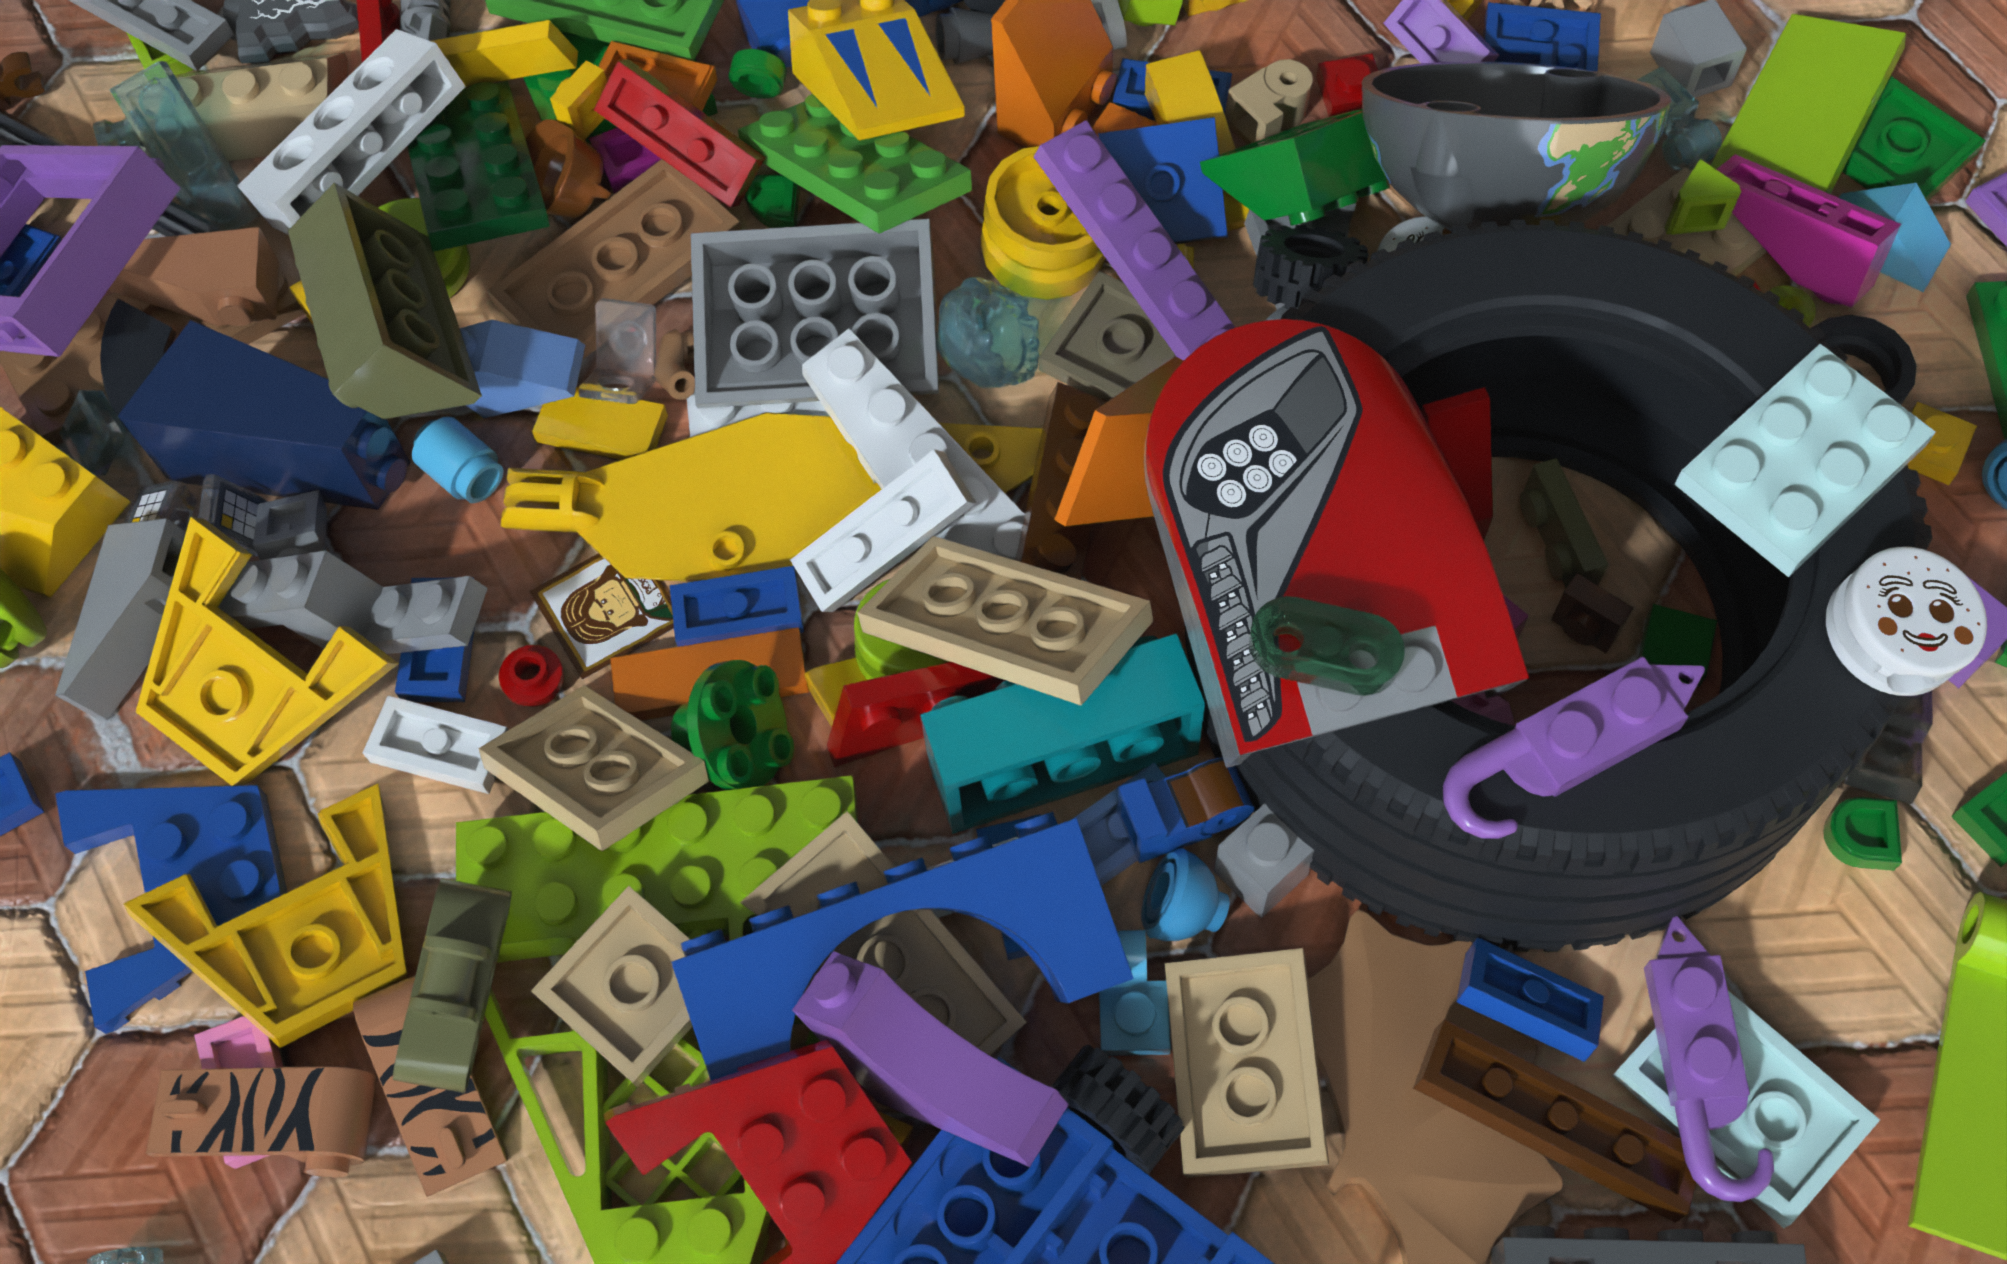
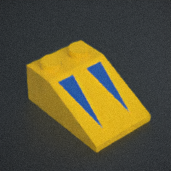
[788,0,965,141]

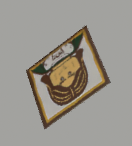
[529,553,674,680]

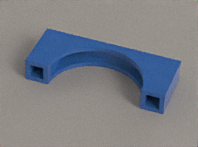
[671,812,1134,1080]

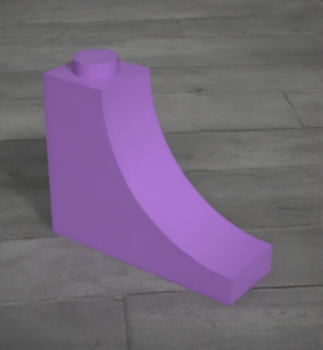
[792,951,1069,1167]

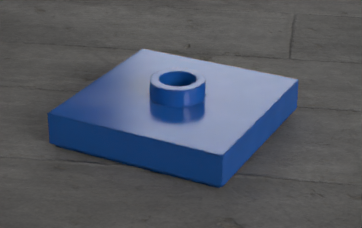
[1098,117,1228,244]

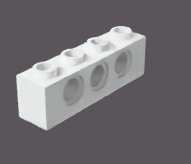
[238,29,466,235]

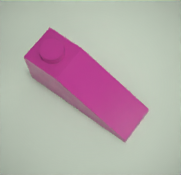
[1716,154,1901,308]

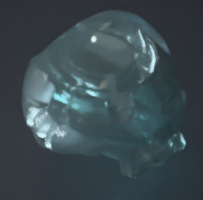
[937,276,1040,389]

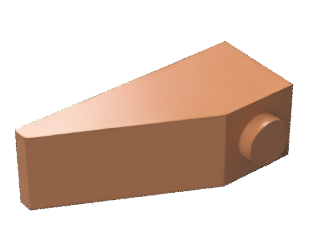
[108,227,279,326]

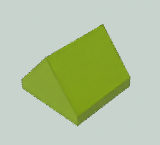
[1664,159,1741,235]

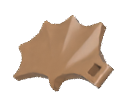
[1308,910,1563,1264]

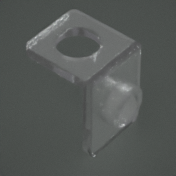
[579,298,656,404]

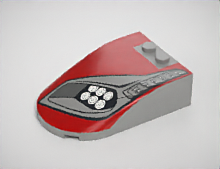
[1144,319,1529,768]

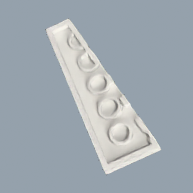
[802,328,1088,582]

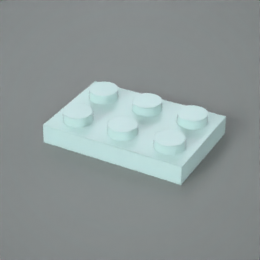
[1675,344,1936,577]
[1612,990,1880,1228]

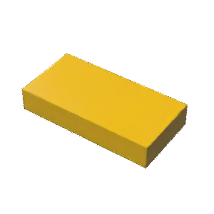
[532,387,668,460]

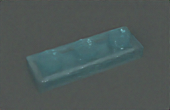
[109,61,261,231]

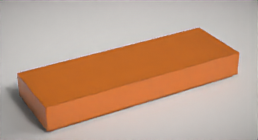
[610,627,809,721]

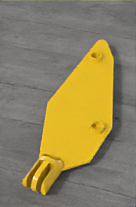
[501,413,1043,582]

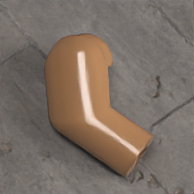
[654,329,695,400]

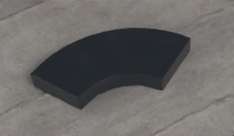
[100,298,176,438]

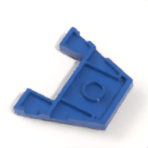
[55,785,288,1034]

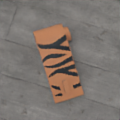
[353,975,508,1197]
[146,1067,377,1177]

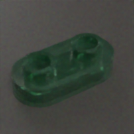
[1249,596,1405,696]

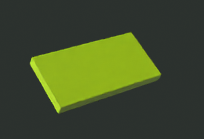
[1710,14,1906,194]

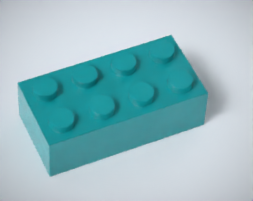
[920,633,1205,834]

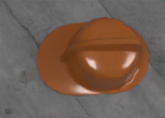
[525,119,611,218]

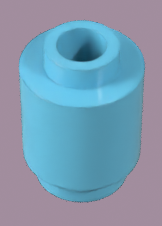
[412,417,504,503]

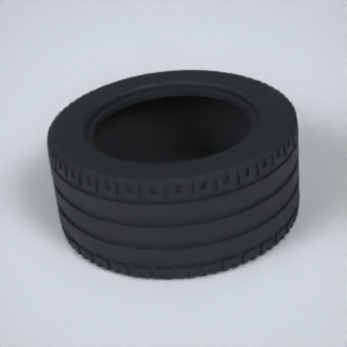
[1185,220,1933,952]

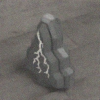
[223,0,359,64]

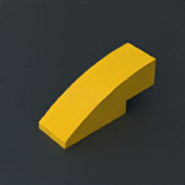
[1145,50,1249,231]

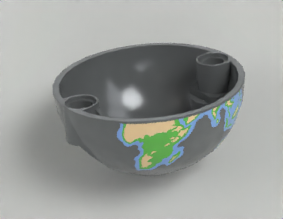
[1362,62,1671,231]

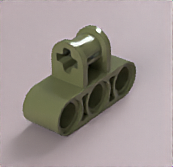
[393,878,512,1093]

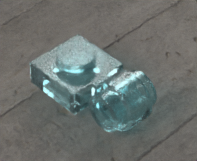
[1637,66,1722,171]

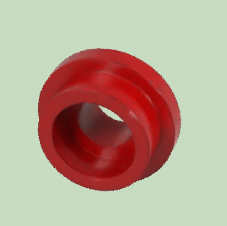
[499,645,564,707]

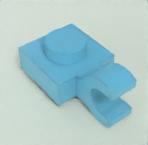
[1099,930,1171,1056]

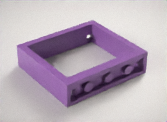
[0,145,180,357]

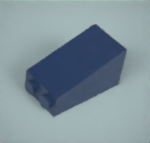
[118,320,411,510]

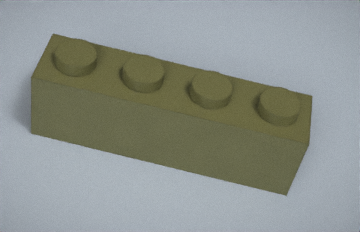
[288,182,482,419]

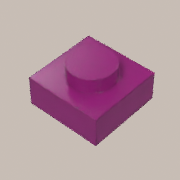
[589,127,661,193]

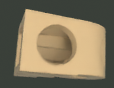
[1225,59,1313,144]

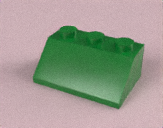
[1200,108,1390,225]

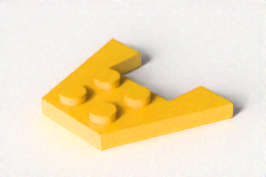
[135,517,399,786]
[123,783,408,1048]

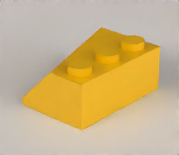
[0,407,131,598]

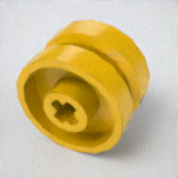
[980,146,1105,300]

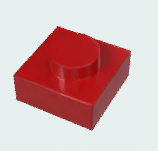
[1316,53,1378,117]

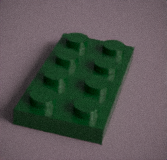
[407,81,550,252]

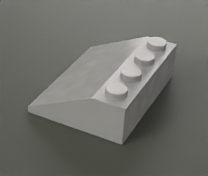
[691,219,939,408]

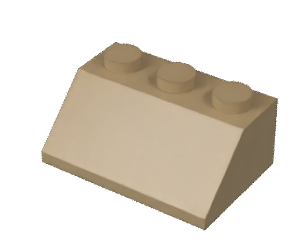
[157,52,348,167]

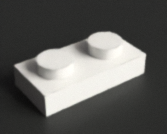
[362,696,509,794]

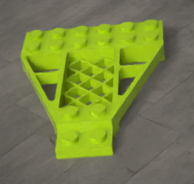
[456,776,858,1264]

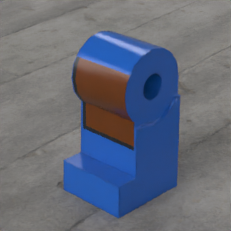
[1117,758,1255,863]

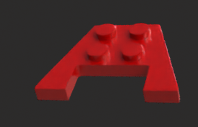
[603,1039,912,1264]

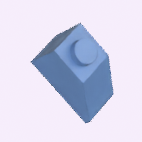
[460,320,586,419]

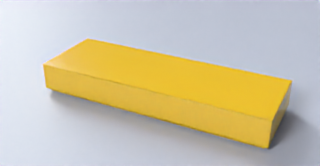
[431,20,578,87]

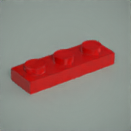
[594,59,766,208]

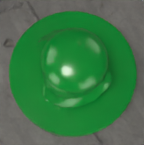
[671,660,794,790]

